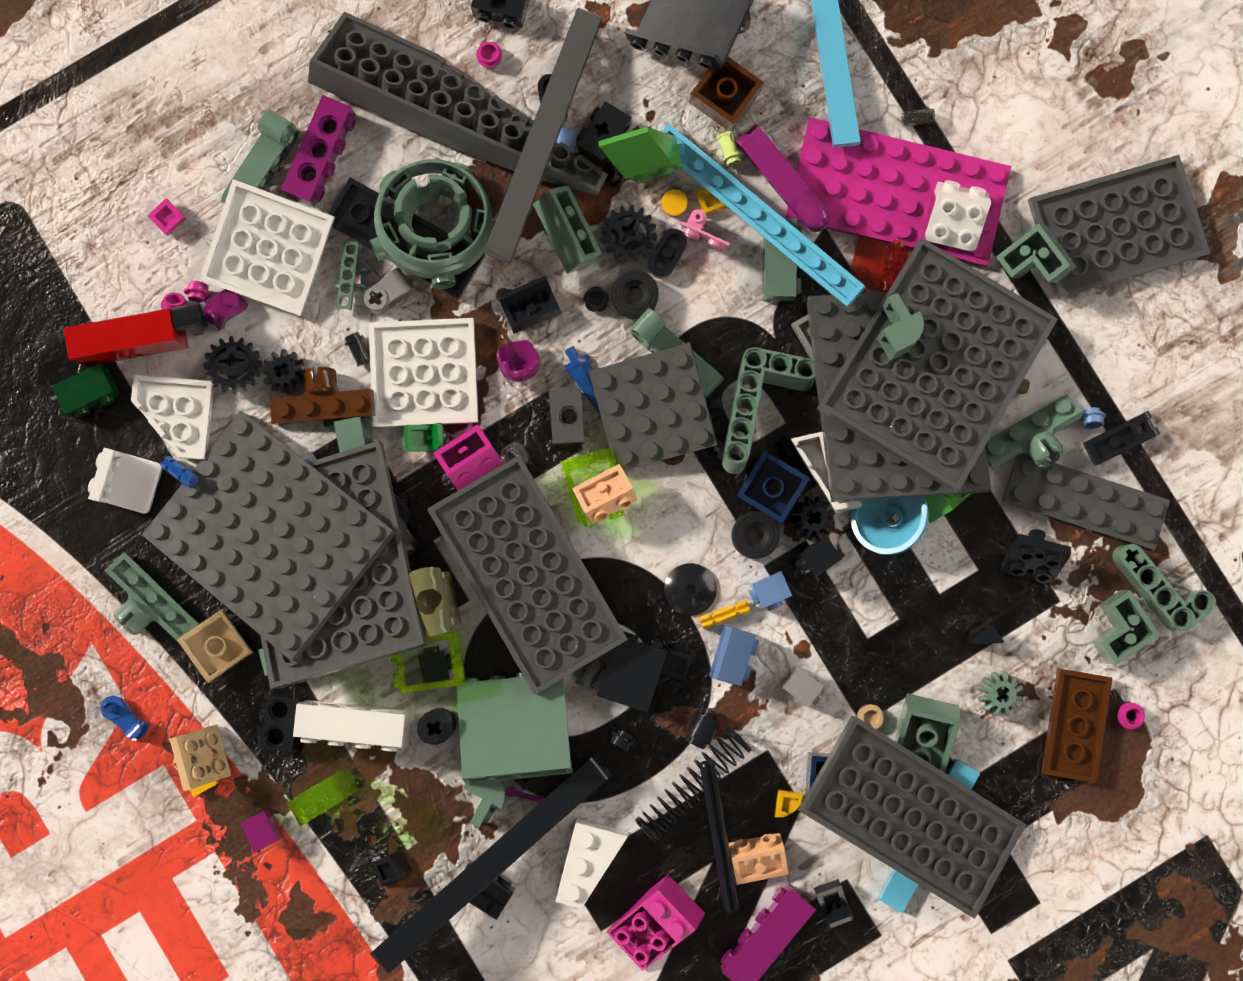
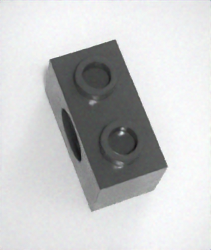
[549,389,589,446]

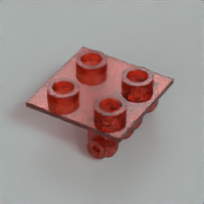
[850,235,910,292]

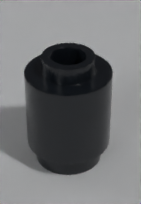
[686,707,721,749]

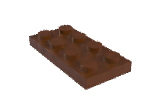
[1041,668,1112,783]

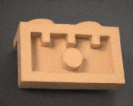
[572,464,638,524]
[729,833,789,885]

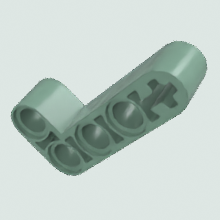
[221,109,299,204]
[630,308,724,399]
[1112,544,1216,631]

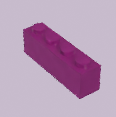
[721,884,816,981]

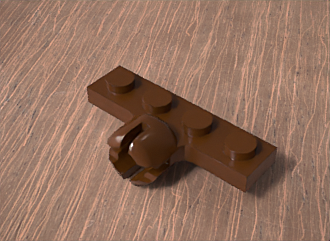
[270,366,375,425]

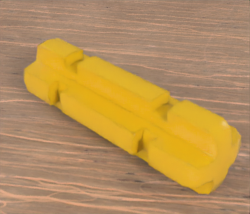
[699,600,750,630]

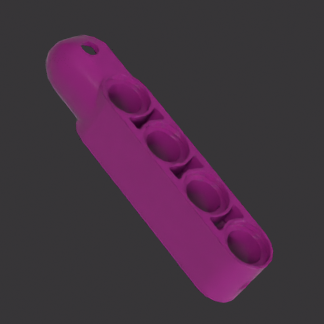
[735,124,830,232]

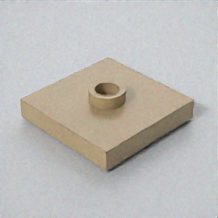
[177,609,253,683]

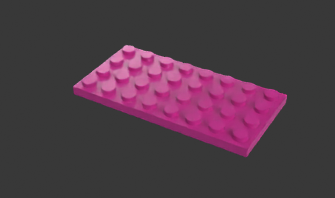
[785,117,1012,268]

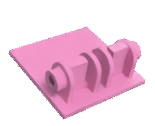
[680,209,730,252]

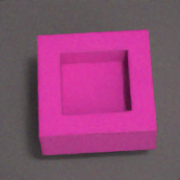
[147,198,187,236]

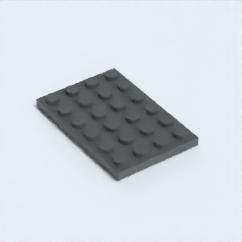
[1028,155,1211,299]

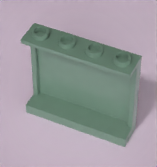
[457,673,572,784]

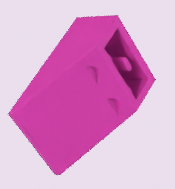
[433,424,504,490]
[606,874,705,971]

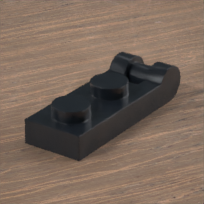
[1082,410,1160,466]

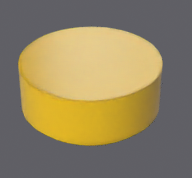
[661,189,688,217]

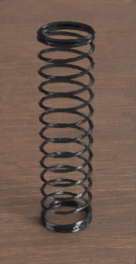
[635,726,752,844]

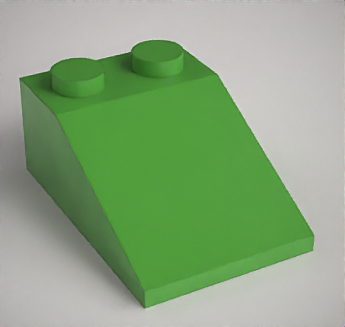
[598,127,682,184]

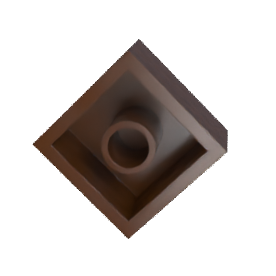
[689,57,764,132]

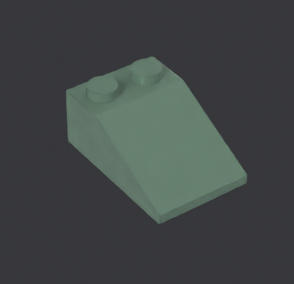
[895,693,961,773]

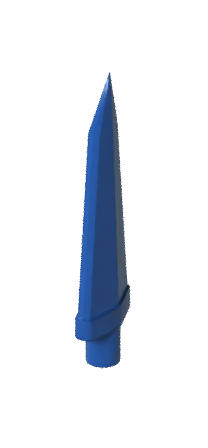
[564,346,601,416]

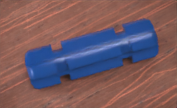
[161,456,199,488]

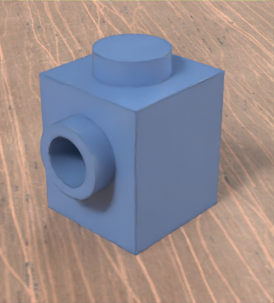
[748,571,792,611]

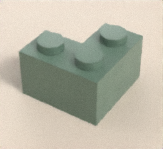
[996,223,1077,283]
[1092,590,1161,665]

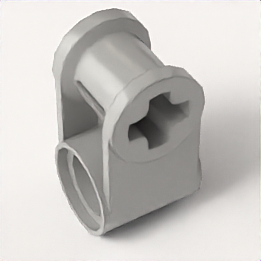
[364,268,415,315]

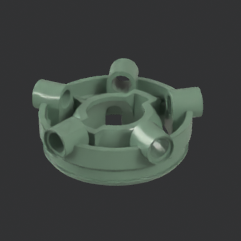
[370,159,495,289]

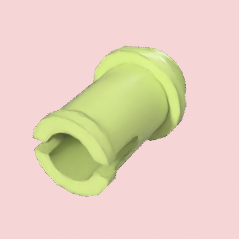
[717,131,743,167]

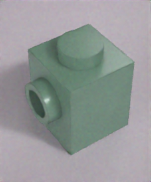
[334,416,372,452]

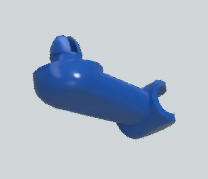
[100,696,149,741]

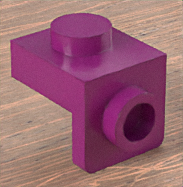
[203,289,249,331]

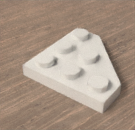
[131,375,214,460]

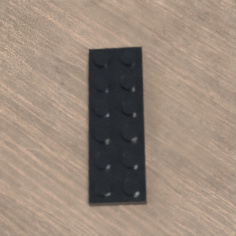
[328,177,486,301]

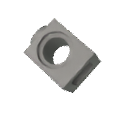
[780,666,824,708]

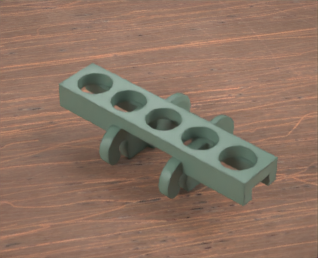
[335,241,371,311]

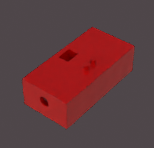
[63,308,189,367]

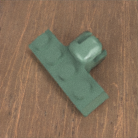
[985,394,1083,469]
[104,552,199,643]

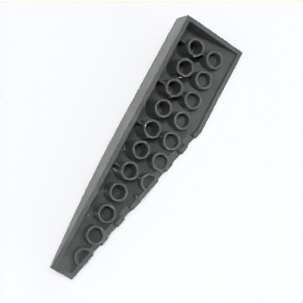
[308,12,608,195]

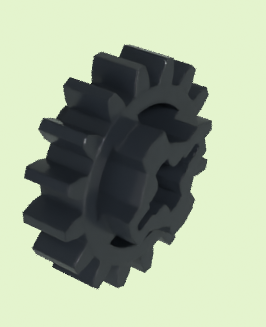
[601,205,657,263]
[203,336,262,394]

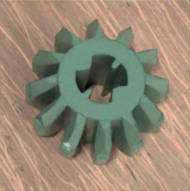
[977,671,1023,716]

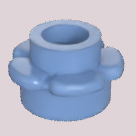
[1079,407,1106,429]

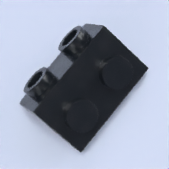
[498,276,562,334]

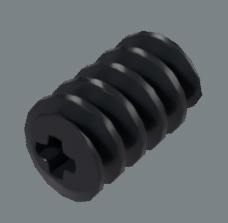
[417,708,456,745]

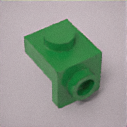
[404,423,446,452]

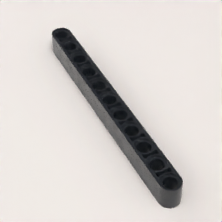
[370,754,613,975]

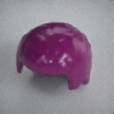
[497,340,540,382]

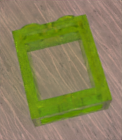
[561,447,629,527]
[390,631,466,694]
[287,767,359,826]

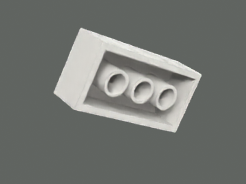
[293,700,412,751]

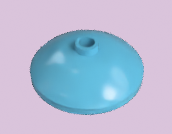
[851,496,929,555]

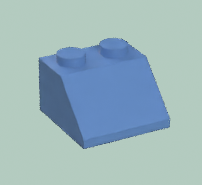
[709,625,759,686]

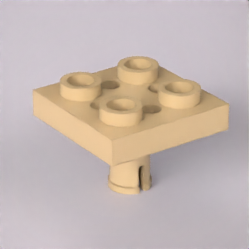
[169,724,231,791]

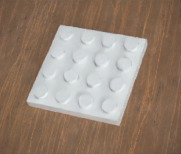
[200,179,335,316]
[369,318,479,428]

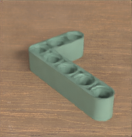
[722,347,816,474]

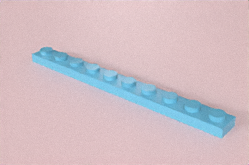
[662,124,866,308]

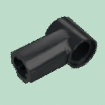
[171,303,208,336]

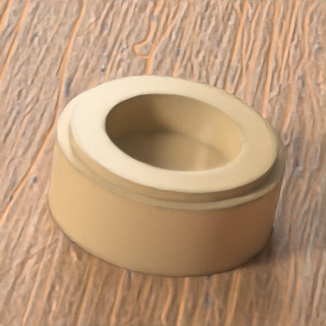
[857,704,885,730]

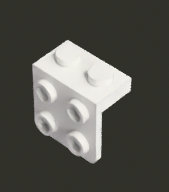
[925,180,991,251]
[88,448,163,514]

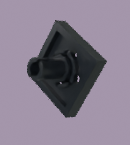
[1001,529,1071,585]

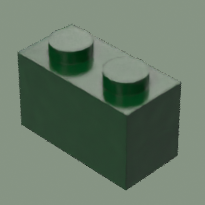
[51,363,121,419]

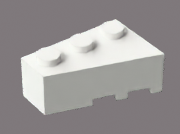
[791,432,862,513]
[555,818,628,909]

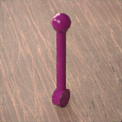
[506,787,545,803]

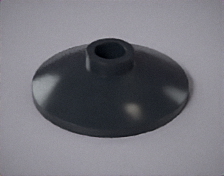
[664,563,717,616]

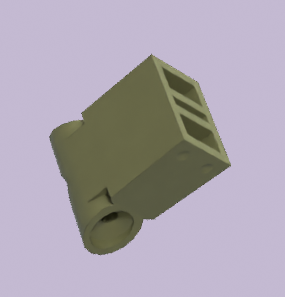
[409,567,461,637]

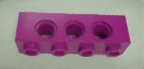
[281,95,356,208]

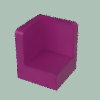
[240,808,284,852]

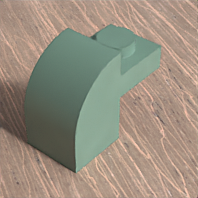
[877,292,924,361]
[463,780,506,828]

